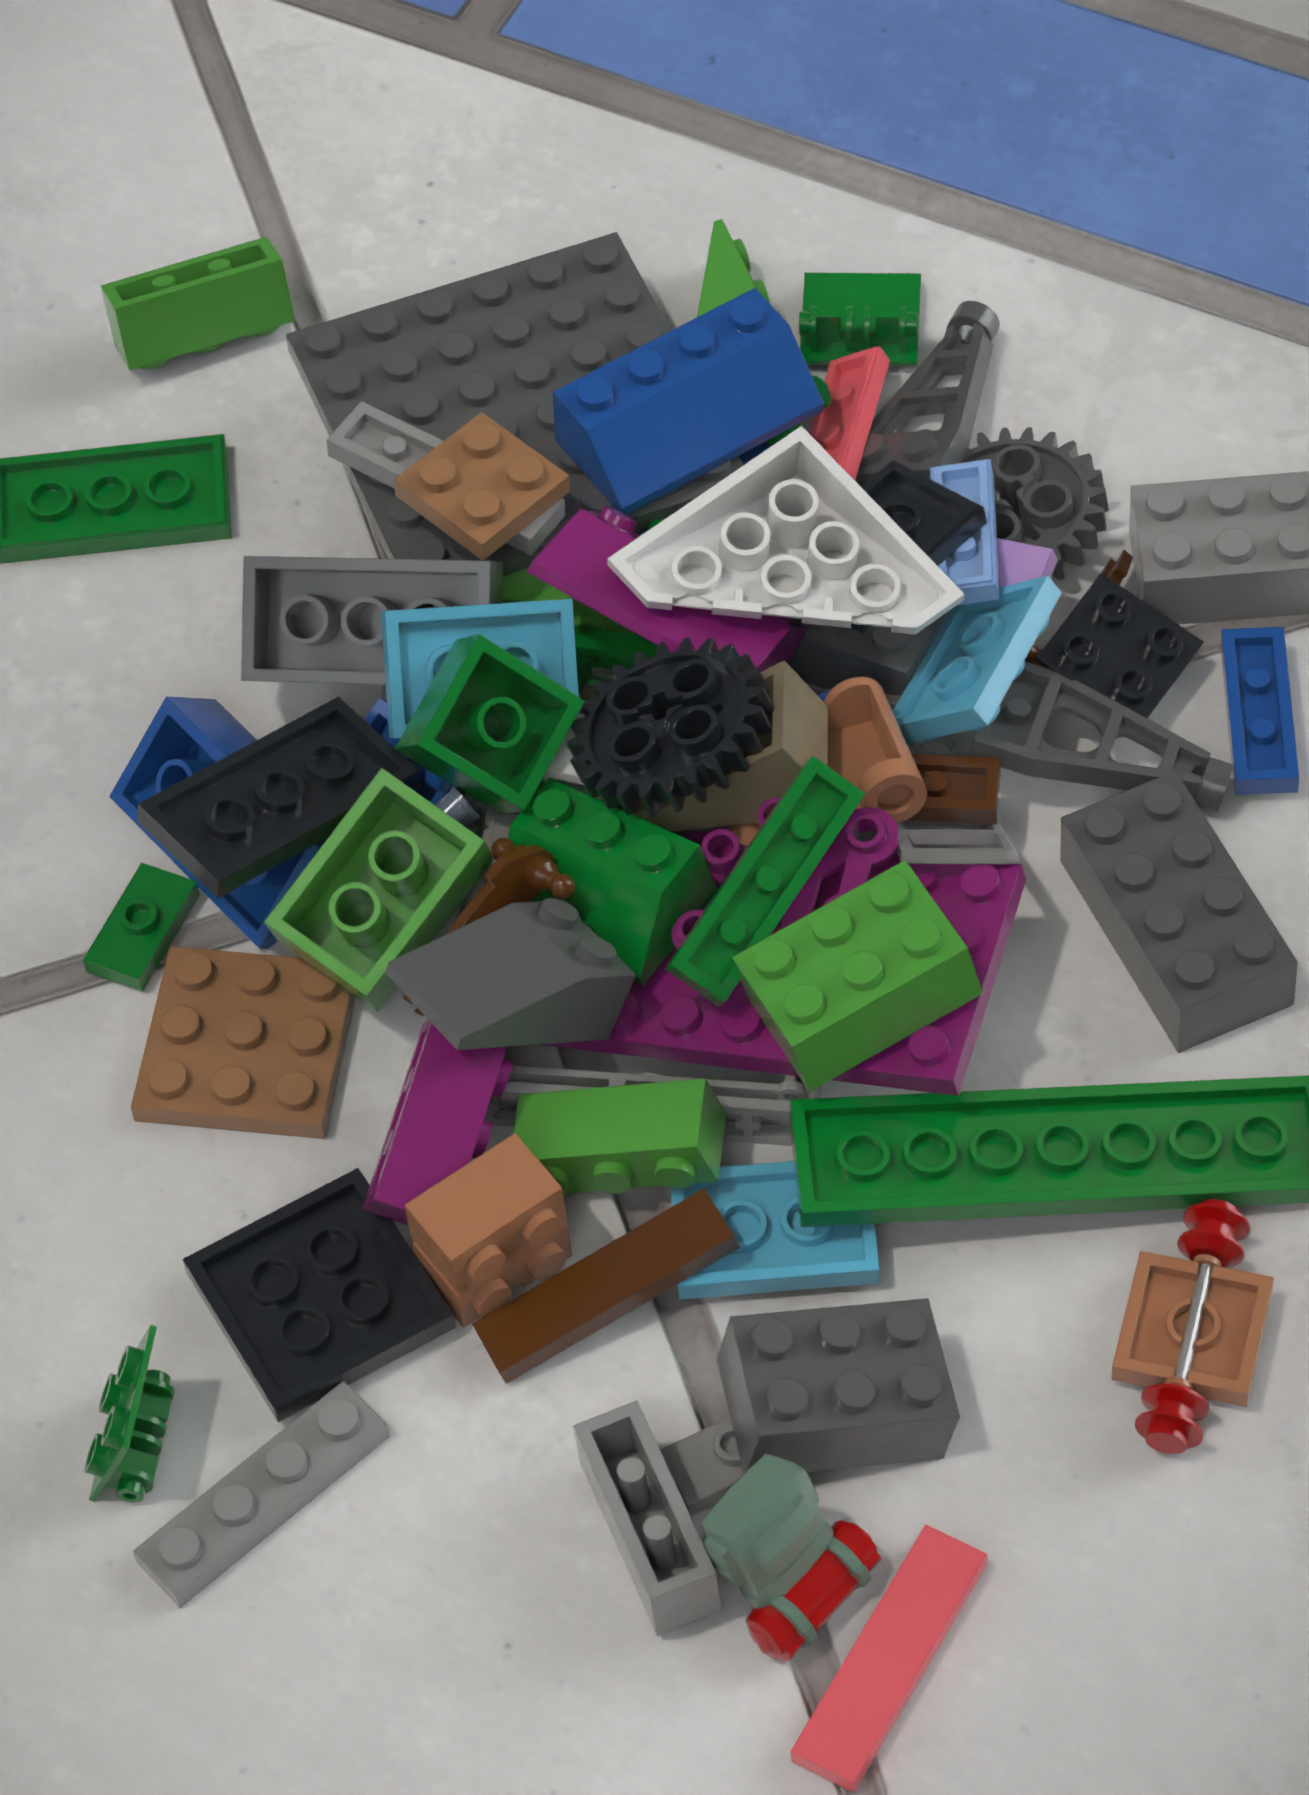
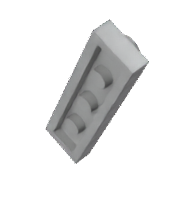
[327,401,565,555]
[133,1381,390,1608]

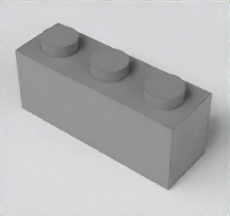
[573,1400,722,1636]

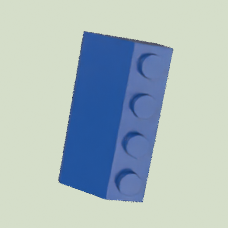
[552,288,824,515]
[109,696,329,949]

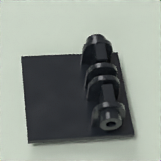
[1035,573,1204,719]

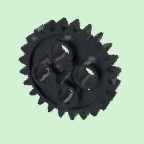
[567,637,774,817]

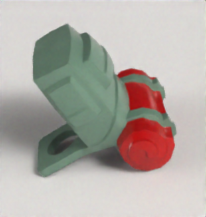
[701,1453,882,1663]

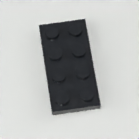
[137,696,419,899]

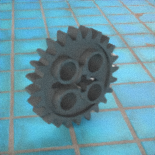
[960,427,1109,580]

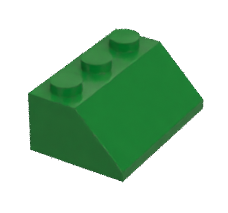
[508,778,718,986]

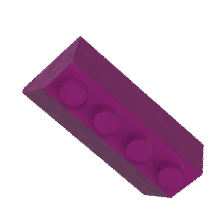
[527,505,807,672]

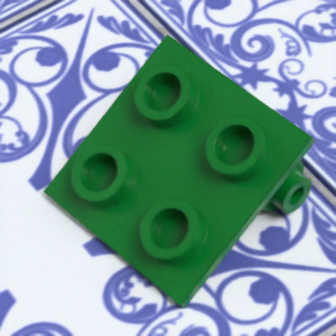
[799,272,921,366]
[85,1325,174,1503]

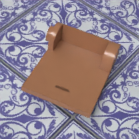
[729,677,927,845]

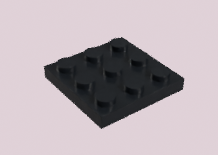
[182,1168,456,1422]

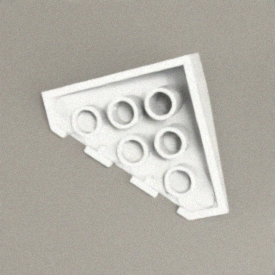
[607,426,965,635]

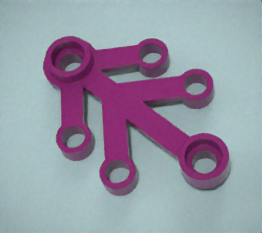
[671,797,900,951]

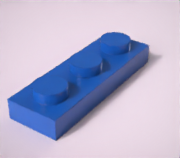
[1220,627,1299,795]

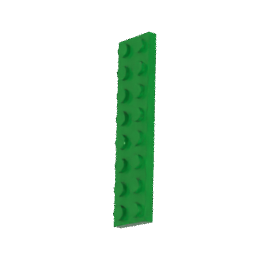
[789,1075,1309,1227]

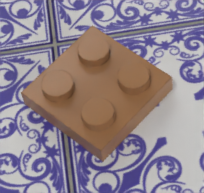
[394,412,570,561]

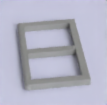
[896,816,1019,864]

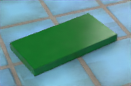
[0,434,232,564]

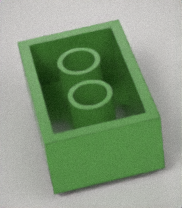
[264,768,494,1013]
[732,860,983,1092]

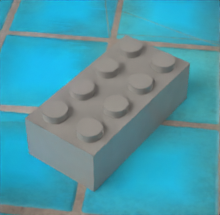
[1129,471,1309,624]

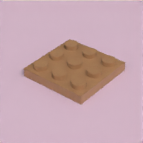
[131,946,355,1139]

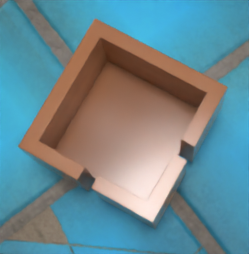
[404,1133,572,1328]

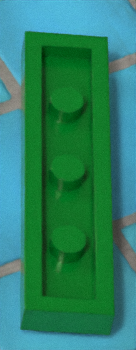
[665,755,866,1007]

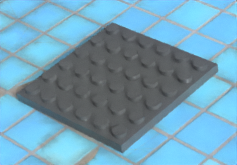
[286,232,743,576]

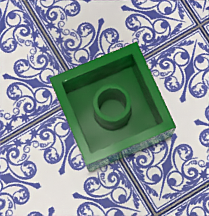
[395,634,585,815]

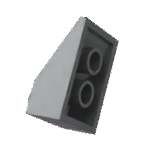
[385,898,636,1050]

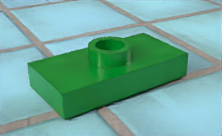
[83,862,200,992]

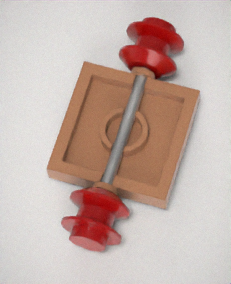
[1112,1199,1274,1454]

